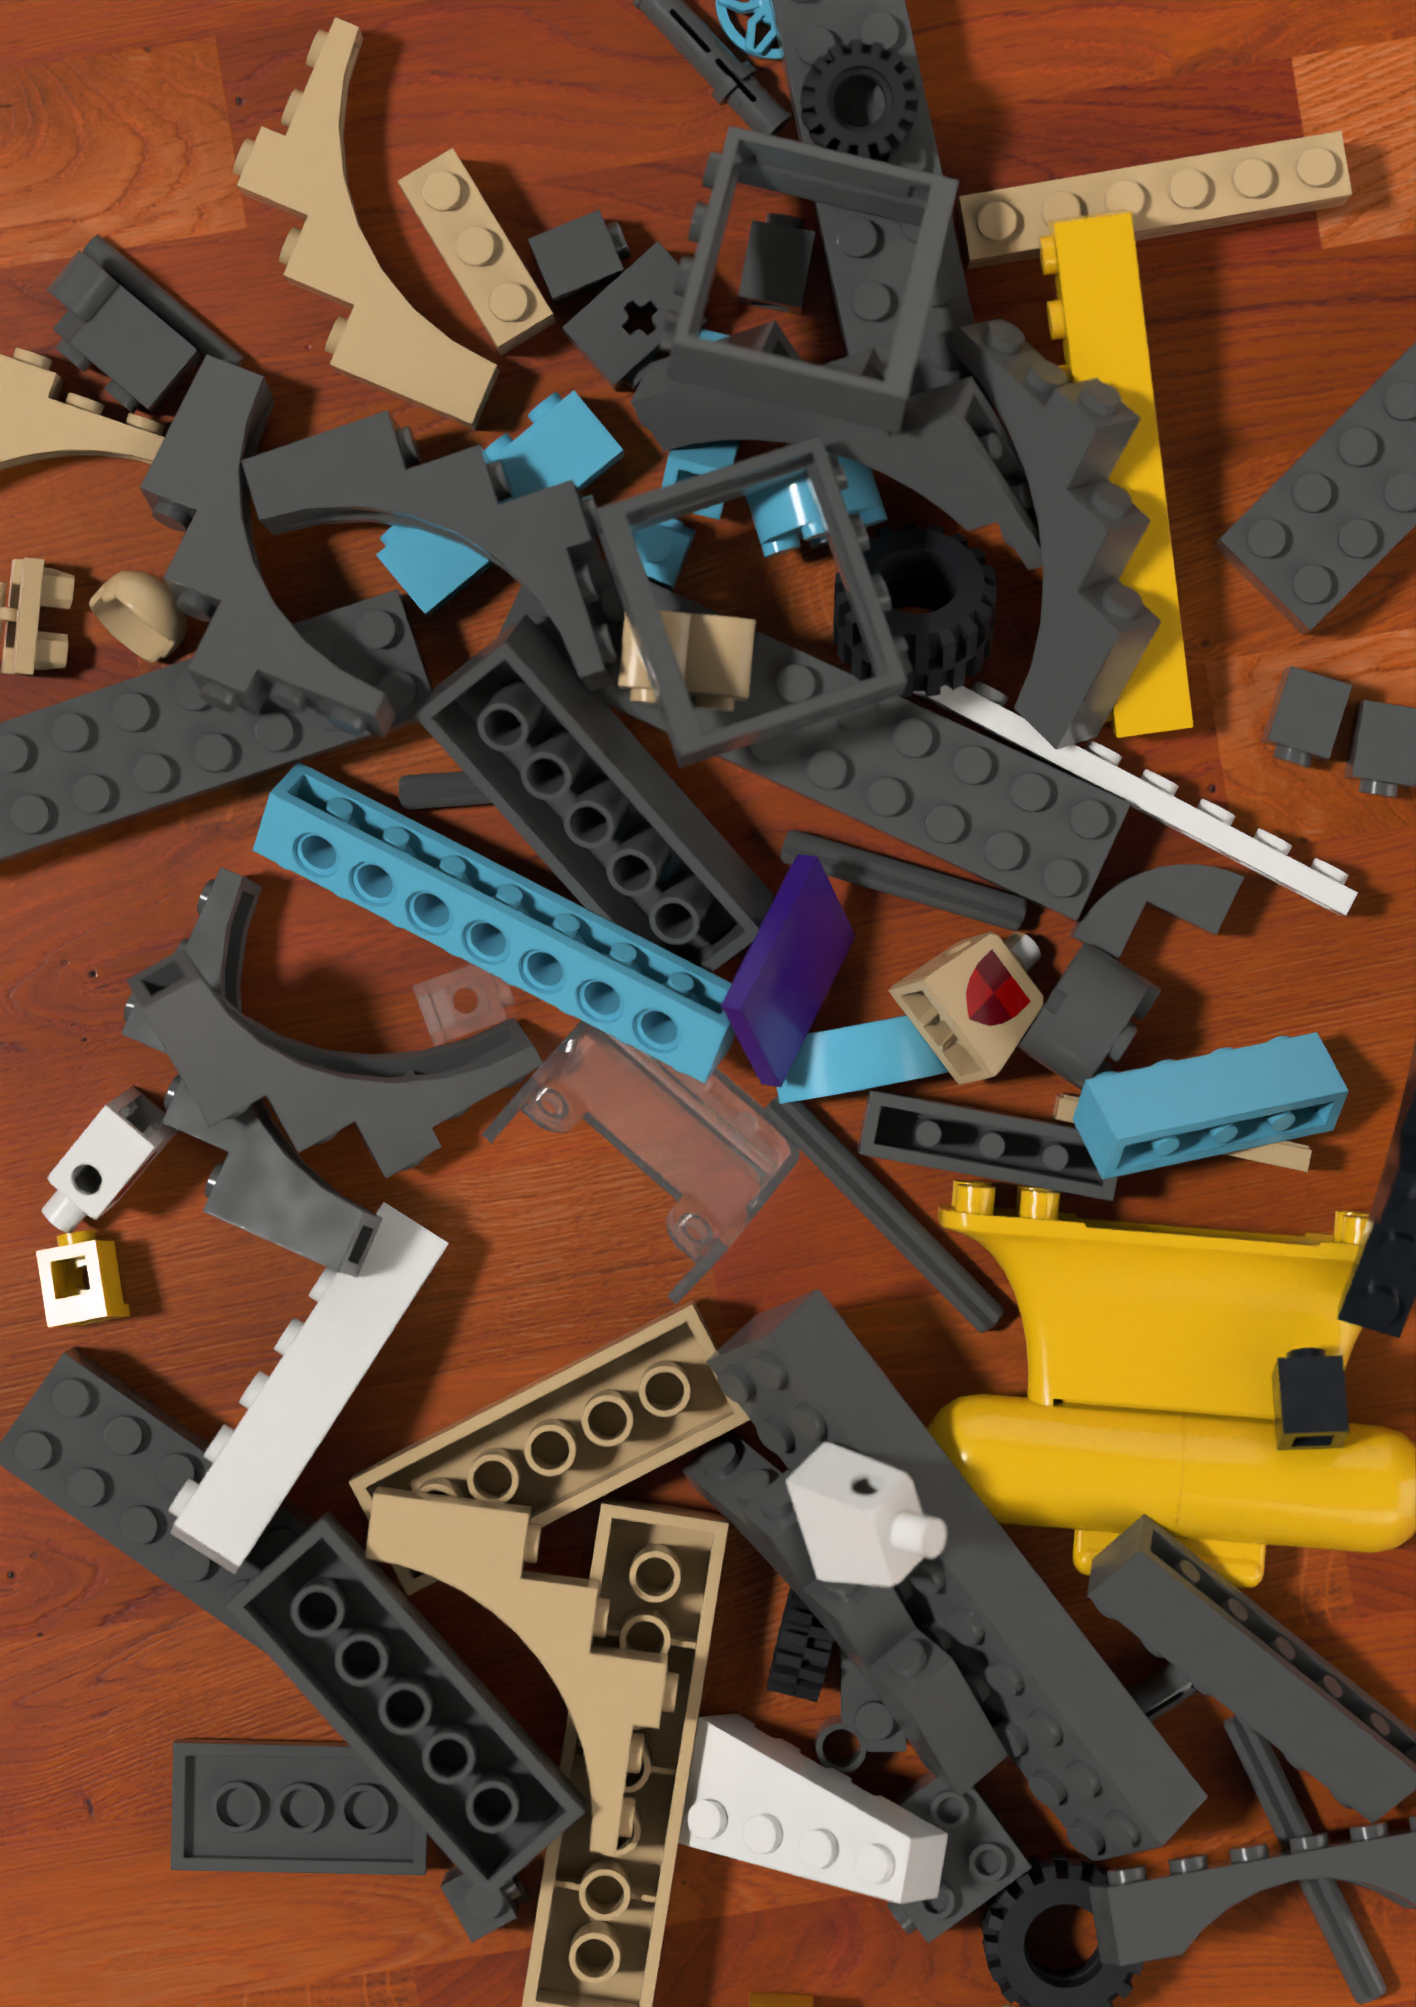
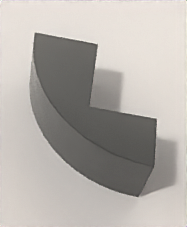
[1068,864,1244,959]

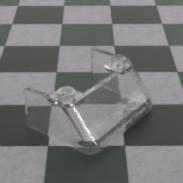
[482,1020,799,1304]

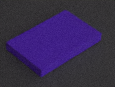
[721,854,855,1087]

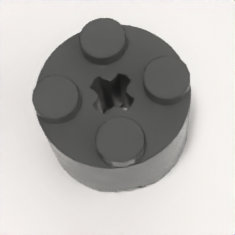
[1018,943,1162,1090]

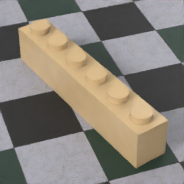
[956,131,1352,270]

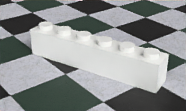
[168,1202,449,1575]

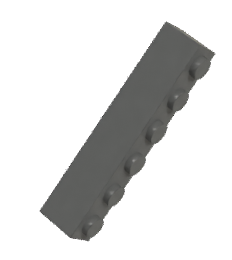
[1087,1514,1416,1824]

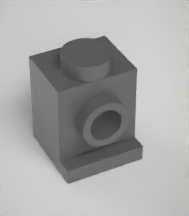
[441,1866,531,1942]

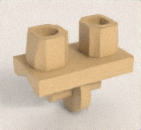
[0,557,75,676]

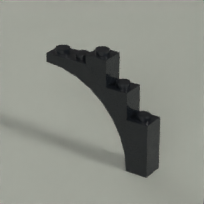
[1337,1038,1416,1338]

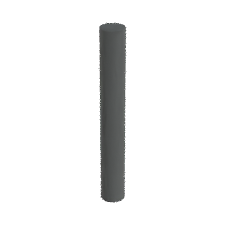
[82,234,245,367]

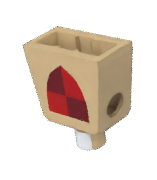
[888,932,1043,1085]

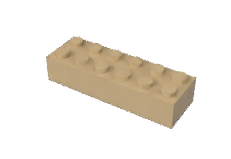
[349,1299,751,1596]

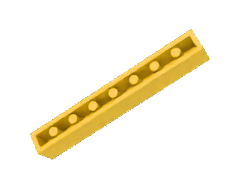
[1039,209,1194,738]

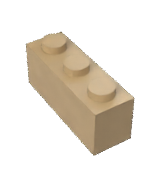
[398,148,556,356]

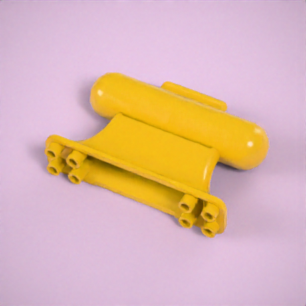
[927,1180,1416,1588]

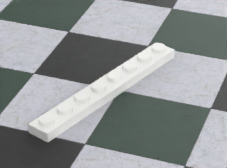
[913,680,1358,916]

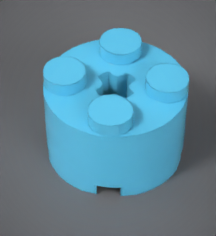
[745,452,887,558]

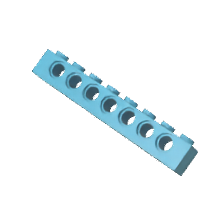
[253,762,735,1084]

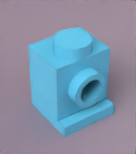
[632,519,696,591]

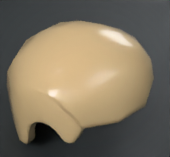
[89,570,188,663]

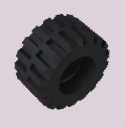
[833,523,997,698]
[981,1851,1144,2007]

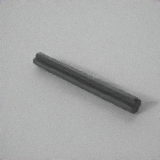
[765,1095,1004,1333]
[1224,1714,1387,2004]

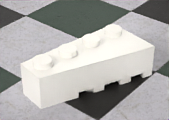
[678,1713,948,1904]

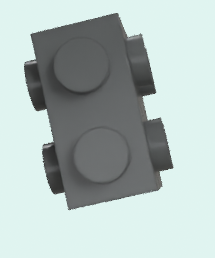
[886,1771,1032,1943]

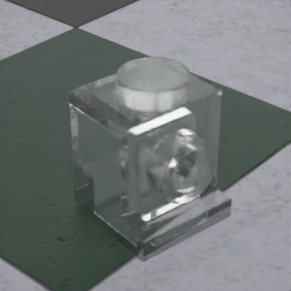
[412,964,516,1046]

